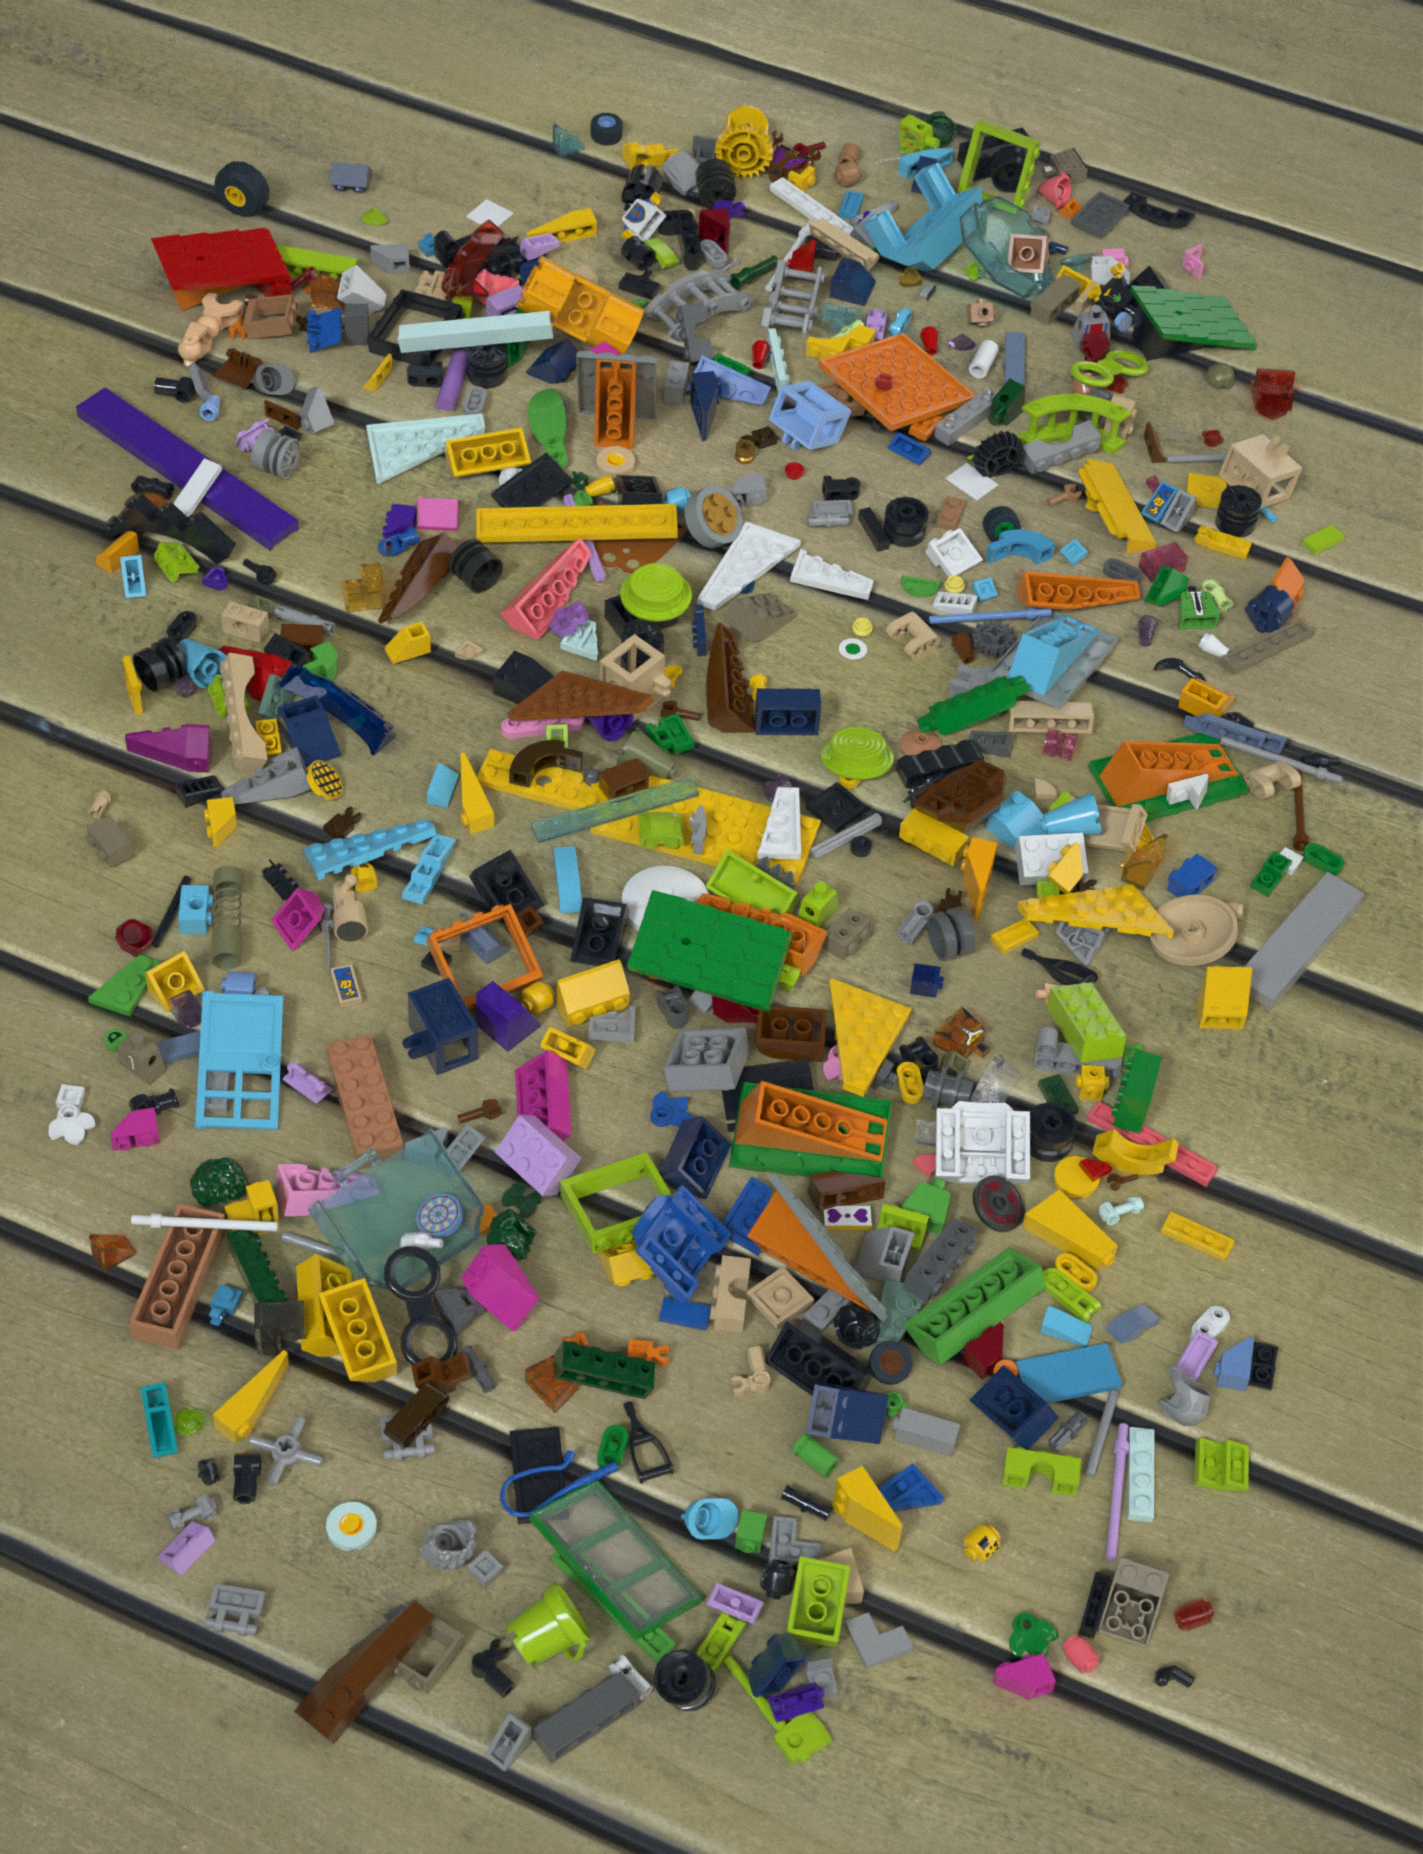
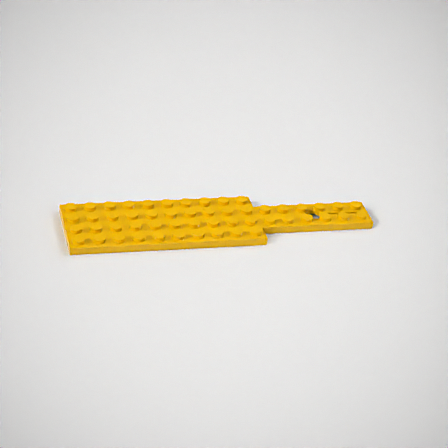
[477,749,821,888]

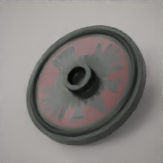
[973,1175,1024,1232]

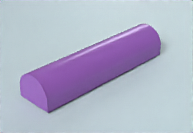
[435,348,467,411]

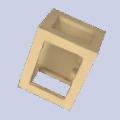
[1219,434,1302,509]
[599,634,671,722]

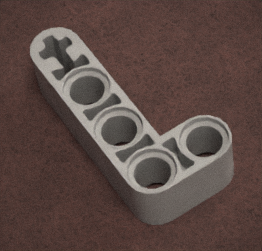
[1033,1027,1123,1080]

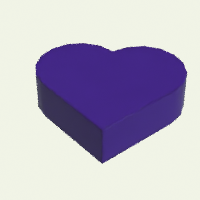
[202,567,228,591]

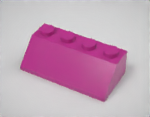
[515,1050,572,1141]

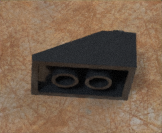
[616,475,662,505]
[493,650,554,704]
[469,849,545,925]
[570,897,630,966]

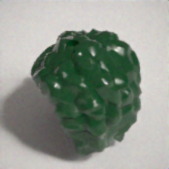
[190,1157,250,1207]
[486,1208,537,1261]

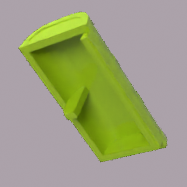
[705,849,799,915]

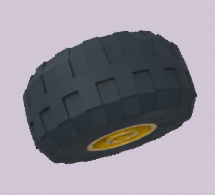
[214,161,270,217]

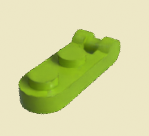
[1043,1268,1101,1323]
[696,1612,747,1673]

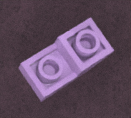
[866,309,887,340]

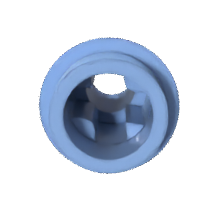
[200,395,220,421]

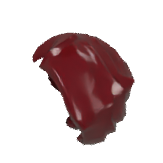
[115,918,154,957]

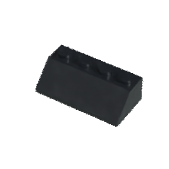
[957,127,1037,182]
[765,1318,875,1396]

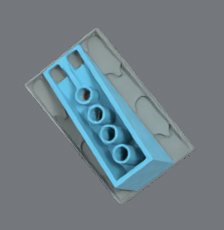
[986,609,1119,710]

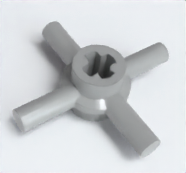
[250,1417,324,1486]

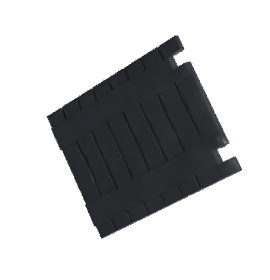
[721,1059,814,1132]

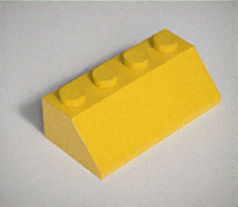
[444,427,531,478]
[296,1254,352,1357]
[318,1278,397,1382]

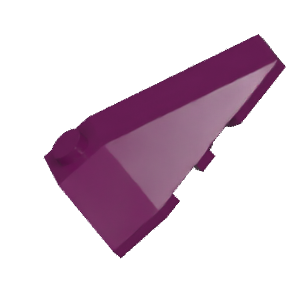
[125,724,213,773]

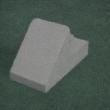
[803,1646,838,1699]

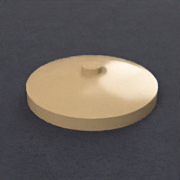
[1149,895,1238,966]

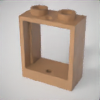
[243,294,299,339]

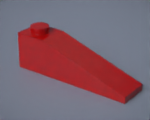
[220,645,293,702]

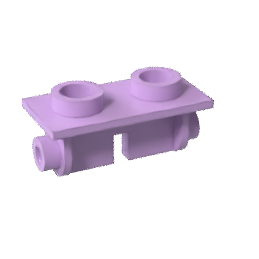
[234,418,274,452]
[283,1062,332,1104]

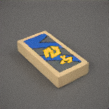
[330,964,362,1008]

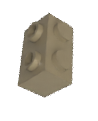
[86,815,133,868]
[822,907,871,961]

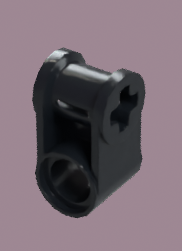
[899,1036,939,1080]

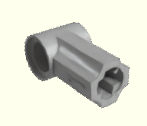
[896,901,933,944]

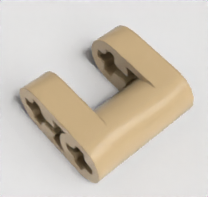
[885,612,941,659]
[1243,760,1301,800]

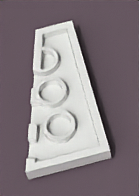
[790,549,874,600]
[757,787,801,860]

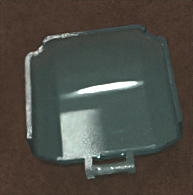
[308,1128,484,1289]

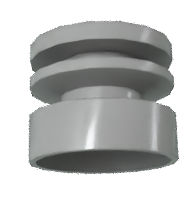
[251,429,301,479]

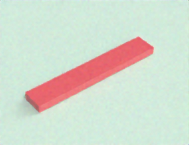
[1086,1100,1219,1187]

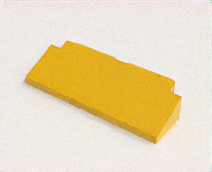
[1078,459,1157,553]

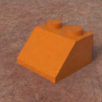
[1270,557,1306,613]

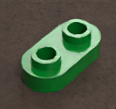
[1302,843,1344,875]
[597,1425,628,1473]

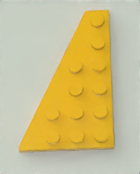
[1017,884,1174,939]

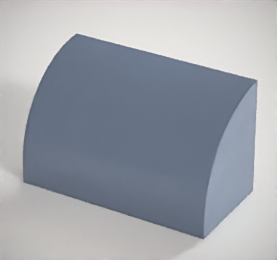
[461,918,508,965]

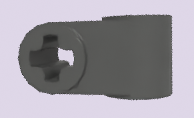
[655,985,688,1029]

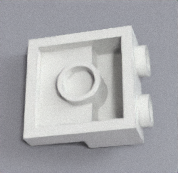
[925,528,983,577]

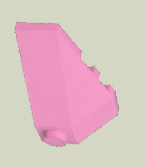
[276,1164,380,1217]

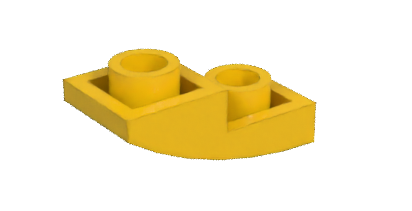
[255,719,282,756]

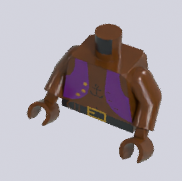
[767,130,821,182]

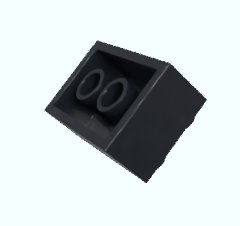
[604,595,678,639]

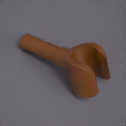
[1107,1173,1138,1191]

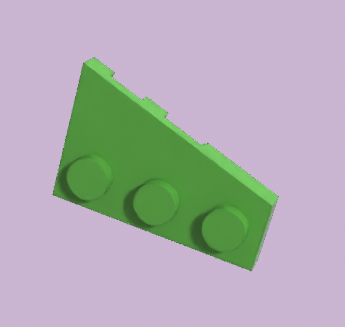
[88,955,160,1017]

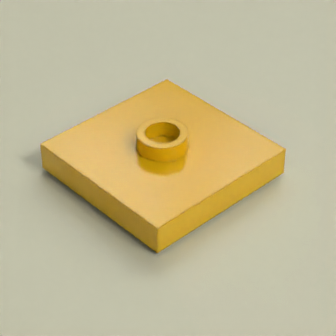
[1186,473,1227,509]
[122,655,143,715]

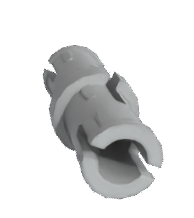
[808,512,849,528]

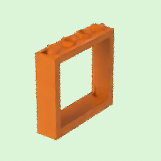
[426,904,544,1010]

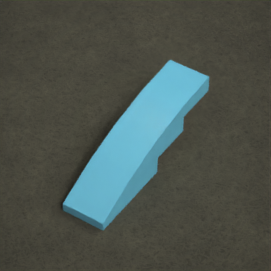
[402,833,456,904]
[553,846,582,913]

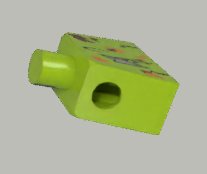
[899,114,940,154]

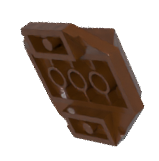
[913,759,1006,833]

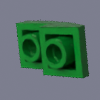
[1250,851,1292,898]

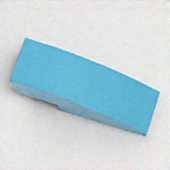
[898,148,954,180]

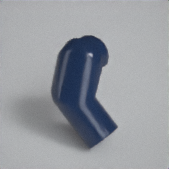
[1048,241,1069,255]

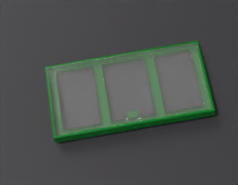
[529,1480,704,1641]

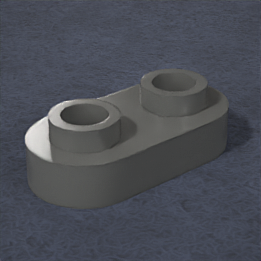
[1103,558,1142,584]

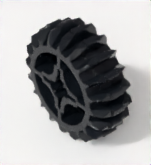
[972,430,1025,478]

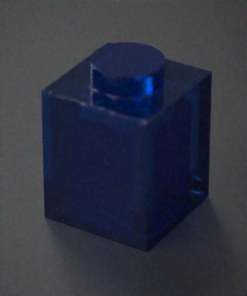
[910,963,944,998]

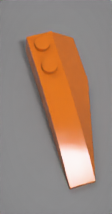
[1016,571,1140,610]
[695,893,827,976]

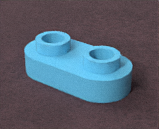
[889,307,912,336]

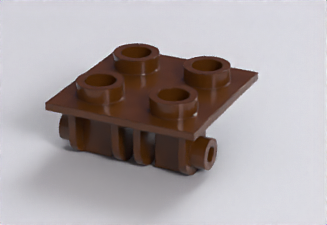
[213,348,263,389]

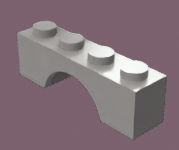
[1021,420,1101,474]

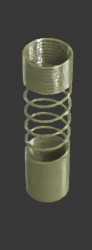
[211,865,242,969]

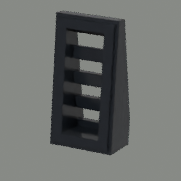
[175,775,224,808]

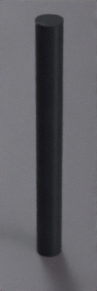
[151,876,191,948]

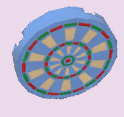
[416,1193,463,1239]

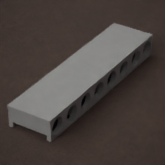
[1245,872,1365,1013]

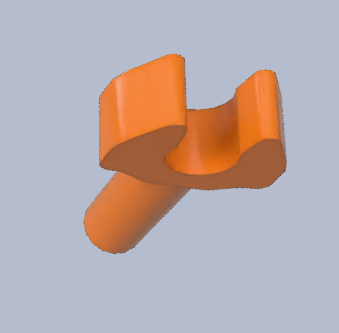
[229,313,248,340]

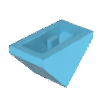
[120,555,146,598]

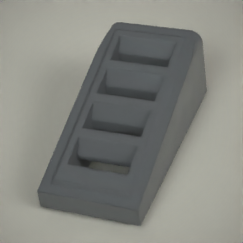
[969,731,1014,758]

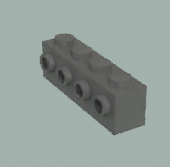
[903,1218,978,1303]
[533,1671,639,1764]

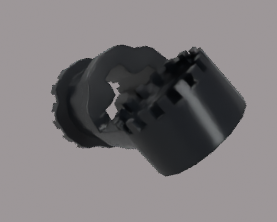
[131,475,175,500]
[129,1088,179,1115]

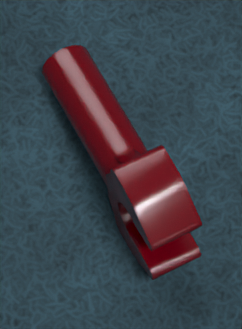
[793,142,826,156]
[291,266,318,291]

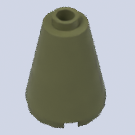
[616,728,678,779]

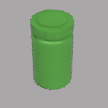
[792,1433,840,1478]

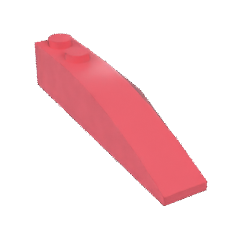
[500,538,592,640]

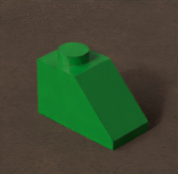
[1144,565,1190,607]

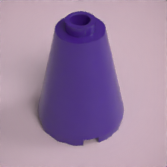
[586,714,634,742]

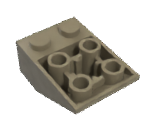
[724,592,798,642]
[1098,1557,1170,1648]

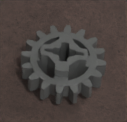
[971,619,1016,658]

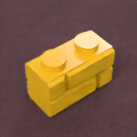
[540,1027,596,1070]

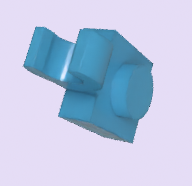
[209,1284,243,1326]

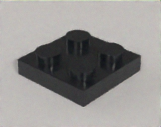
[806,782,867,833]

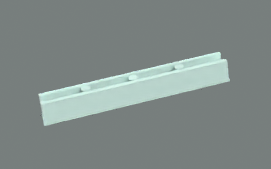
[398,311,553,353]

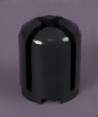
[621,164,663,205]

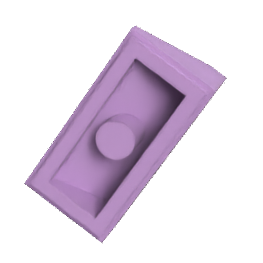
[157,1521,215,1575]
[706,1583,764,1625]

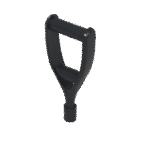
[1021,948,1098,985]
[623,1401,674,1484]

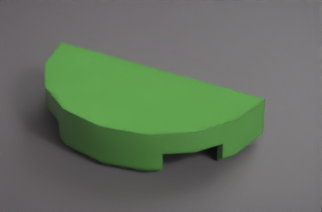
[901,576,941,598]

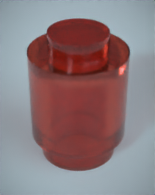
[1174,1598,1214,1631]

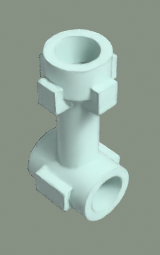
[1099,1196,1144,1225]

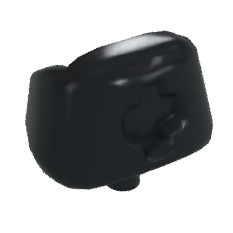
[198,1458,220,1486]

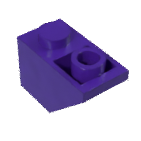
[382,504,416,546]

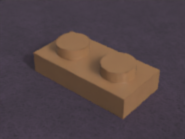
[936,496,966,531]

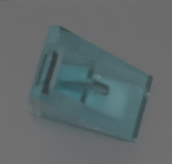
[553,123,585,157]

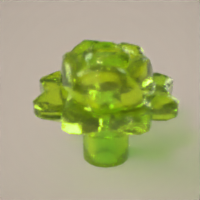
[173,1408,204,1436]

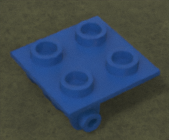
[306,307,342,353]

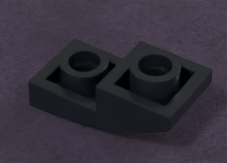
[1248,1341,1278,1391]

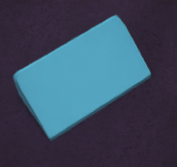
[427,763,459,808]

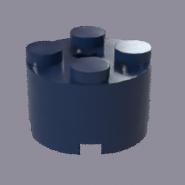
[1245,585,1294,633]

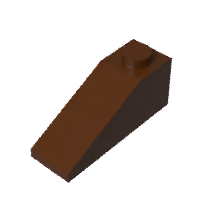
[808,1171,886,1211]

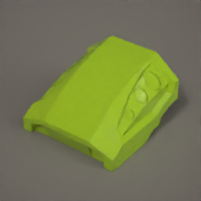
[638,812,684,849]

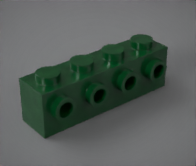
[227,1230,288,1324]
[553,1341,655,1400]

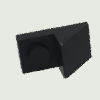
[264,633,310,670]

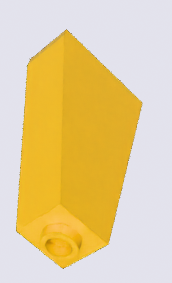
[1022,1189,1118,1271]

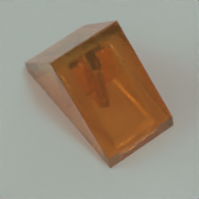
[89,1234,137,1272]

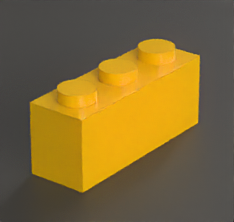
[899,807,969,866]

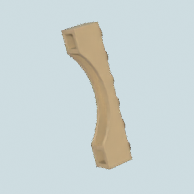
[220,653,267,771]

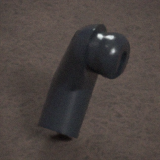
[1223,712,1254,728]
[1154,1665,1195,1688]

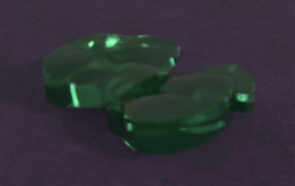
[502,1182,542,1218]

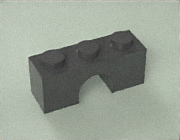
[676,302,714,365]

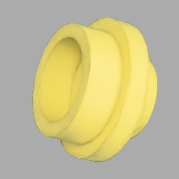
[944,576,965,593]
[852,617,873,636]

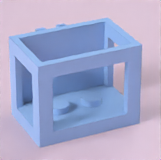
[768,381,852,451]

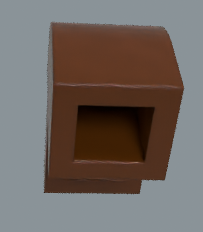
[411,1352,472,1394]

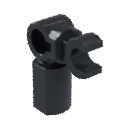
[471,1638,515,1698]

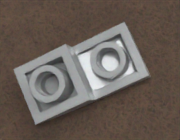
[689,806,706,855]

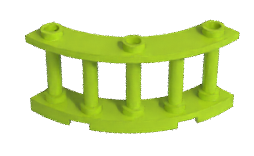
[1017,393,1132,455]

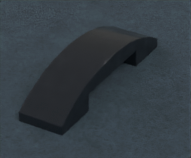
[1123,192,1196,228]

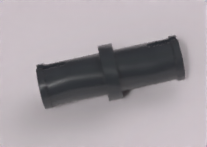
[781,1485,833,1522]

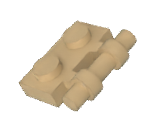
[414,271,454,300]

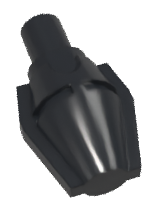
[1300,752,1339,768]

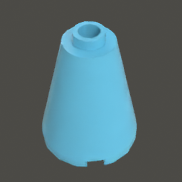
[177,639,226,689]
[1040,792,1102,835]

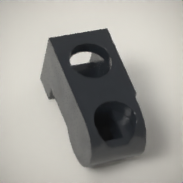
[406,362,443,388]
[822,476,861,501]

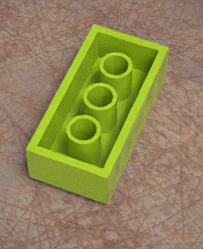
[1047,982,1126,1063]

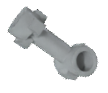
[167,1495,217,1529]

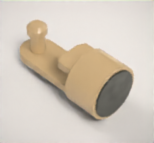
[332,874,368,942]

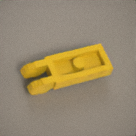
[1194,526,1252,560]

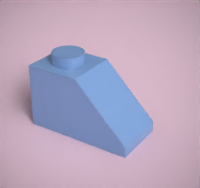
[1213,1337,1254,1391]

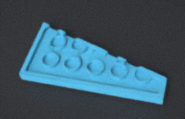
[304,819,436,880]

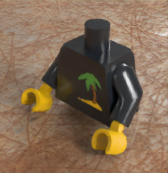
[1087,262,1137,320]

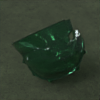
[924,111,957,148]

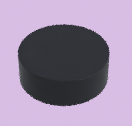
[850,836,872,857]

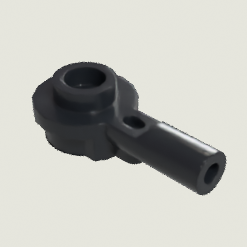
[243,559,277,584]

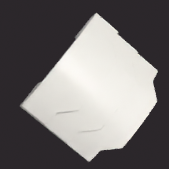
[935,1101,1030,1185]

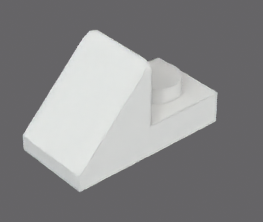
[1166,774,1209,810]

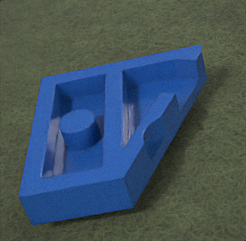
[878,1464,944,1512]

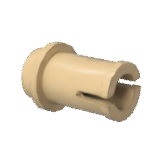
[88,790,111,819]

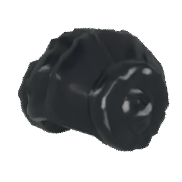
[833,1305,881,1350]

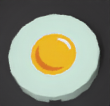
[326,1502,377,1551]

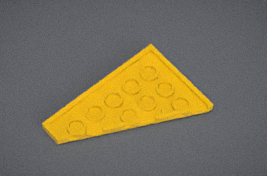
[828,978,912,1097]

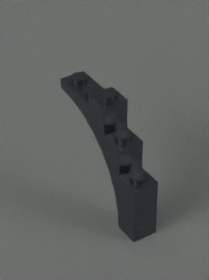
[104,493,236,564]

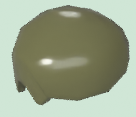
[1205,363,1235,390]

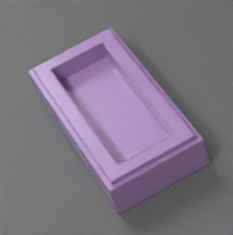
[1176,1330,1219,1381]

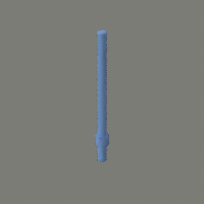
[929,607,1051,624]

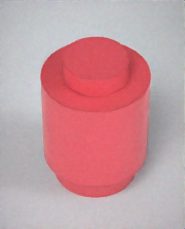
[1062,1634,1100,1674]

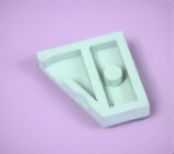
[560,620,598,661]

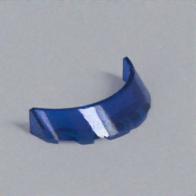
[279,665,396,756]

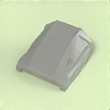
[662,150,700,196]

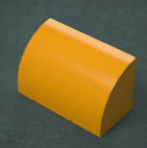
[96,531,139,574]

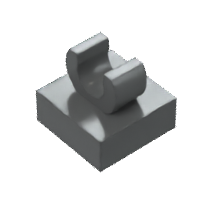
[870,1059,899,1090]

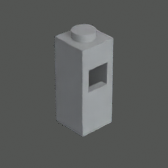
[892,1407,960,1457]

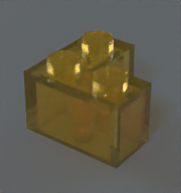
[342,562,386,613]

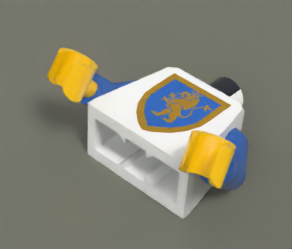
[621,192,666,241]

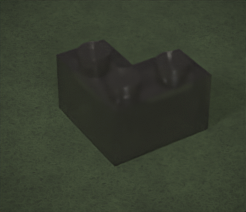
[254,1301,305,1355]

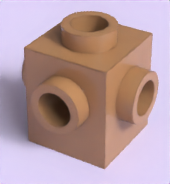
[967,299,996,327]

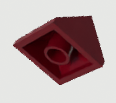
[698,209,730,255]

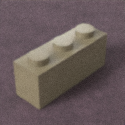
[1030,274,1082,326]

